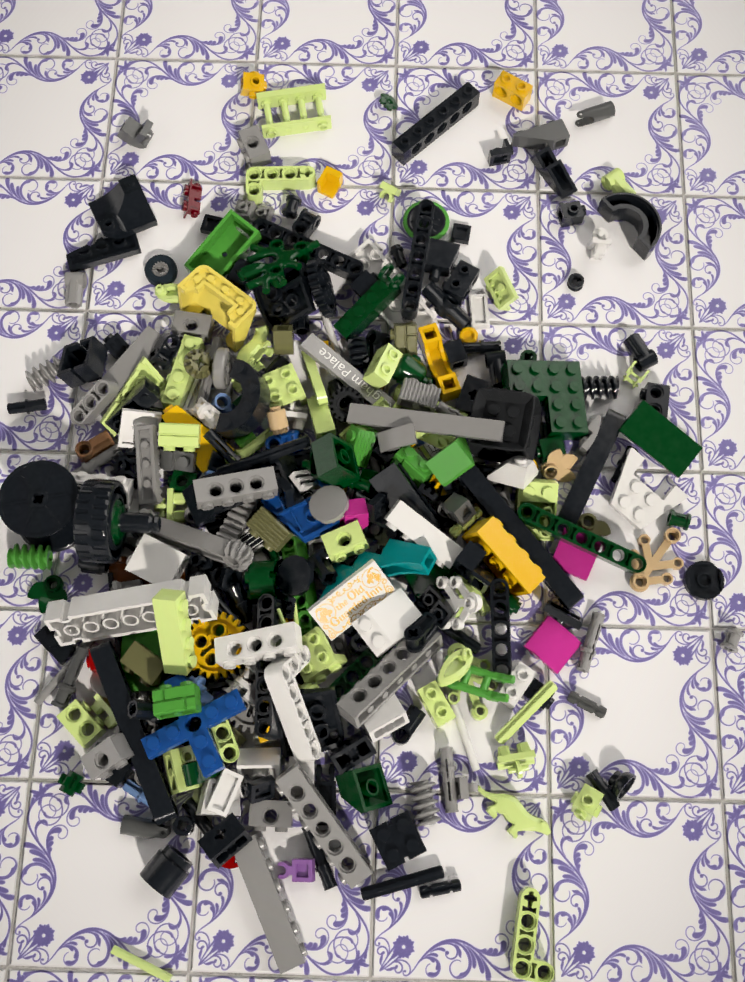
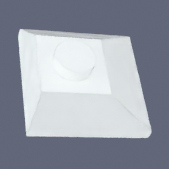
[487,456,538,489]

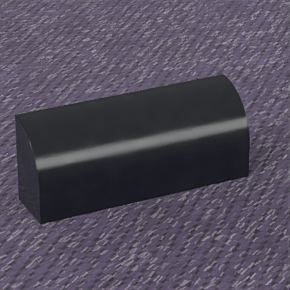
[369,459,444,544]

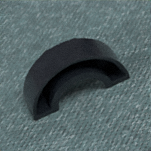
[597,192,662,261]
[215,359,270,439]

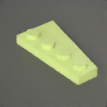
[100,357,167,437]

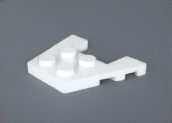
[608,447,689,529]

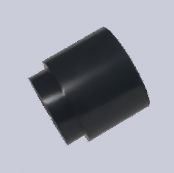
[140,844,193,899]

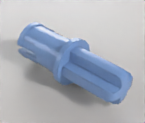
[122,779,149,807]

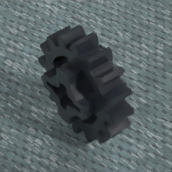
[110,447,138,490]

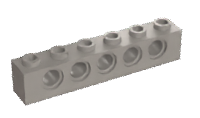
[337,631,443,729]
[275,762,373,889]

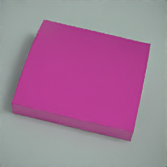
[552,528,601,581]
[523,615,582,674]

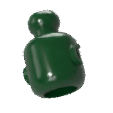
[392,353,436,385]

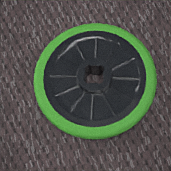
[403,201,450,239]

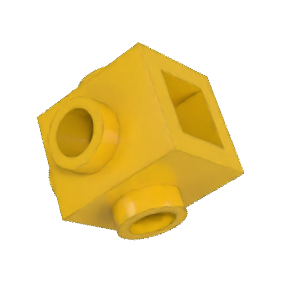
[240,71,267,99]

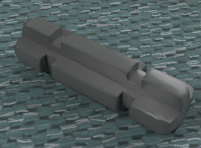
[567,691,607,718]

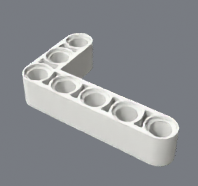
[264,645,321,762]

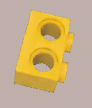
[492,70,533,111]

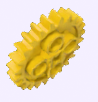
[191,612,246,679]

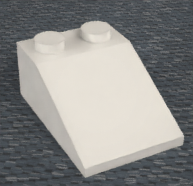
[351,588,422,658]

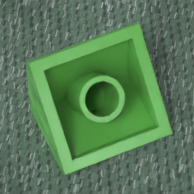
[425,437,475,487]

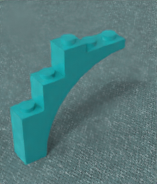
[319,539,437,600]

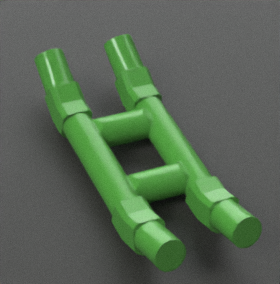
[436,655,515,703]

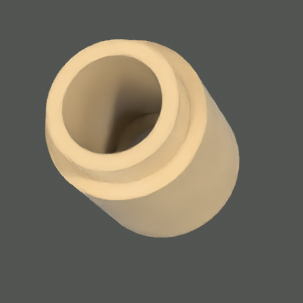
[266,405,289,435]

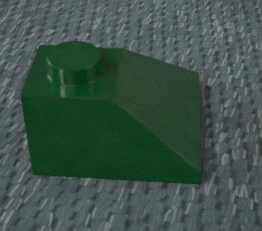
[335,763,393,814]

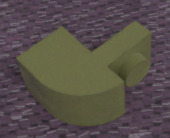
[273,325,295,355]

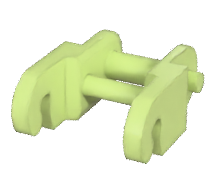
[623,360,650,389]

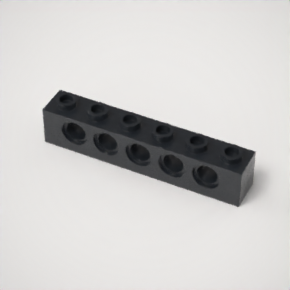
[392,82,480,166]

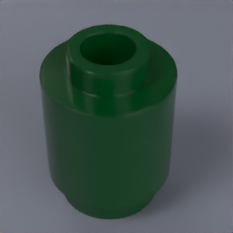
[495,589,522,616]

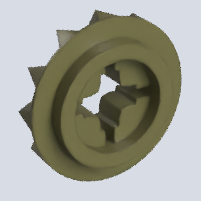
[184,349,213,379]

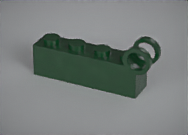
[333,263,405,341]

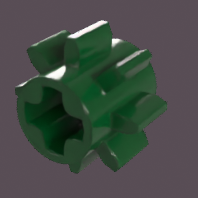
[57,770,85,797]

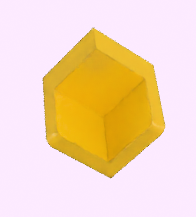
[317,166,343,199]

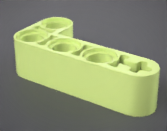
[246,166,316,205]
[510,887,555,982]

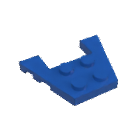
[261,479,340,543]

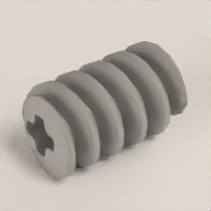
[25,356,60,393]
[409,780,441,827]

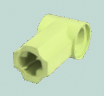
[601,168,636,194]

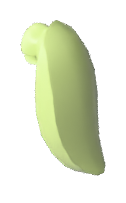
[155,283,179,304]
[437,647,473,687]

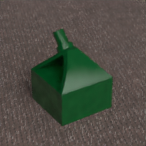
[302,432,360,489]

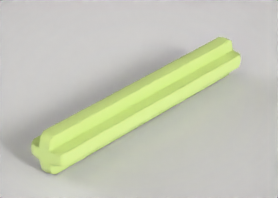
[495,680,558,744]

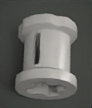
[720,627,744,653]

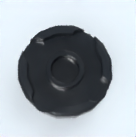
[277,555,314,596]
[683,561,725,601]

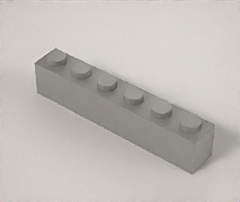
[234,834,308,974]

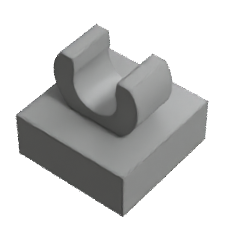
[455,776,478,800]

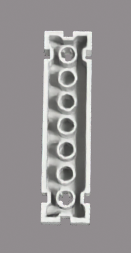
[44,574,219,646]

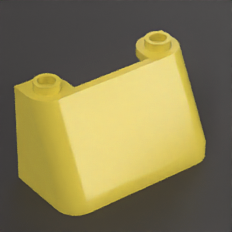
[177,265,256,353]

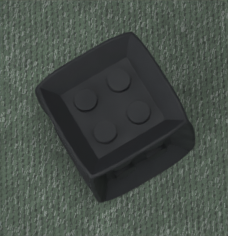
[468,388,542,463]

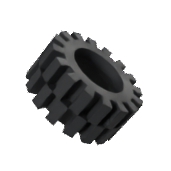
[329,387,365,422]

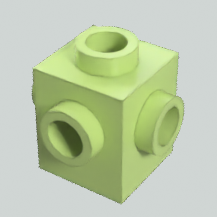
[570,783,604,822]

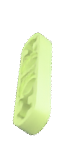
[301,351,328,405]

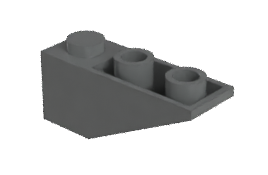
[511,119,570,151]

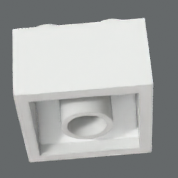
[237,747,282,798]

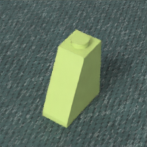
[307,395,336,440]

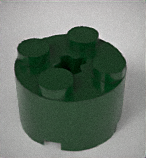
[245,560,280,602]

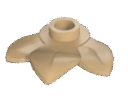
[541,449,578,482]

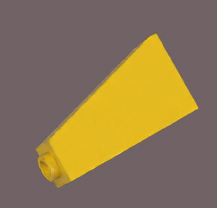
[161,404,235,473]

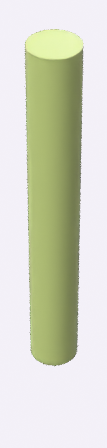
[110,945,173,982]

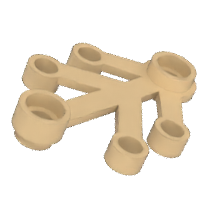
[629,527,684,592]

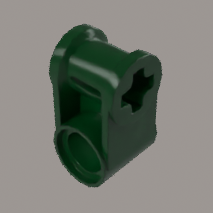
[181,760,222,787]

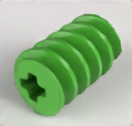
[7,543,53,570]

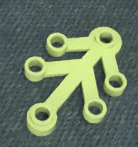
[447,643,498,721]

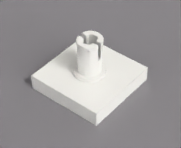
[117,408,162,448]

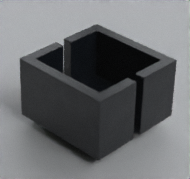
[57,336,108,388]
[369,810,427,871]

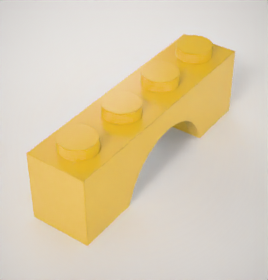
[417,323,461,402]

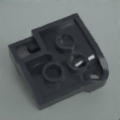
[88,174,158,239]
[252,260,316,332]
[279,686,345,758]

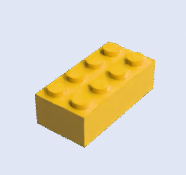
[461,516,546,596]

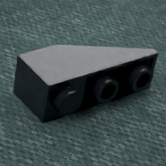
[105,376,160,434]

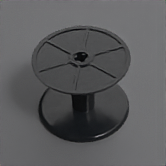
[0,460,79,552]

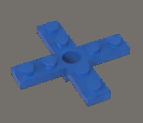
[141,675,247,778]

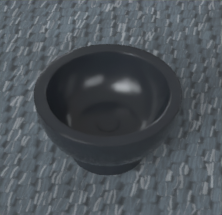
[608,770,636,800]

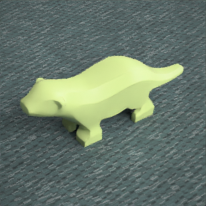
[231,325,275,383]
[478,785,551,839]

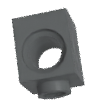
[440,492,477,526]

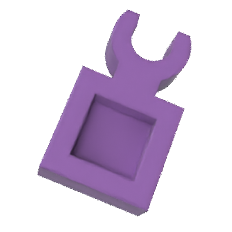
[278,858,315,882]

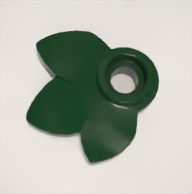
[27,575,68,614]

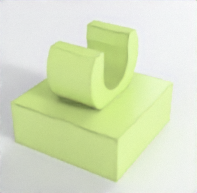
[379,181,402,203]

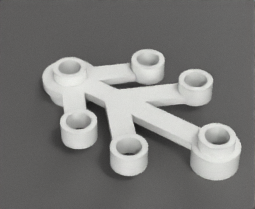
[436,576,483,630]

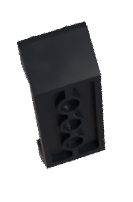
[182,453,303,527]

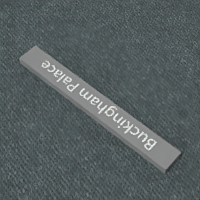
[299,333,404,409]

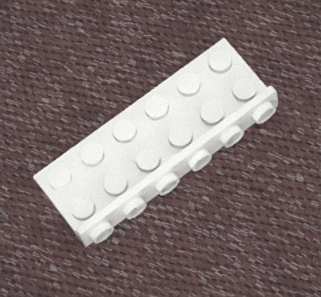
[338,238,438,334]

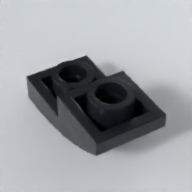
[419,585,454,629]

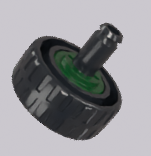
[73,479,161,564]

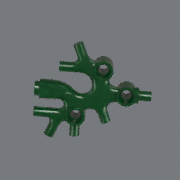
[237,239,320,294]

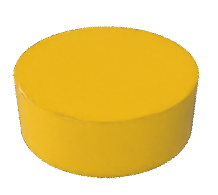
[459,327,478,344]

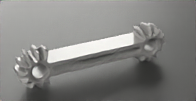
[137,508,255,572]

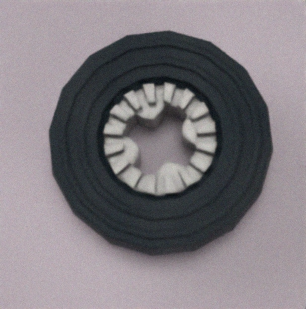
[144,254,178,286]

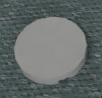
[309,485,349,524]

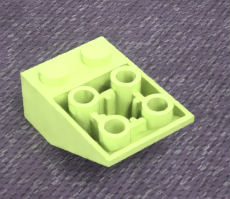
[515,478,559,541]

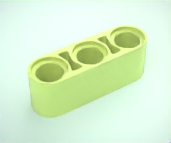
[210,720,240,763]

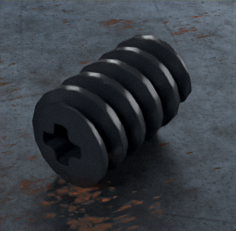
[581,376,619,400]

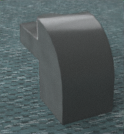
[117,116,154,149]
[159,446,197,473]

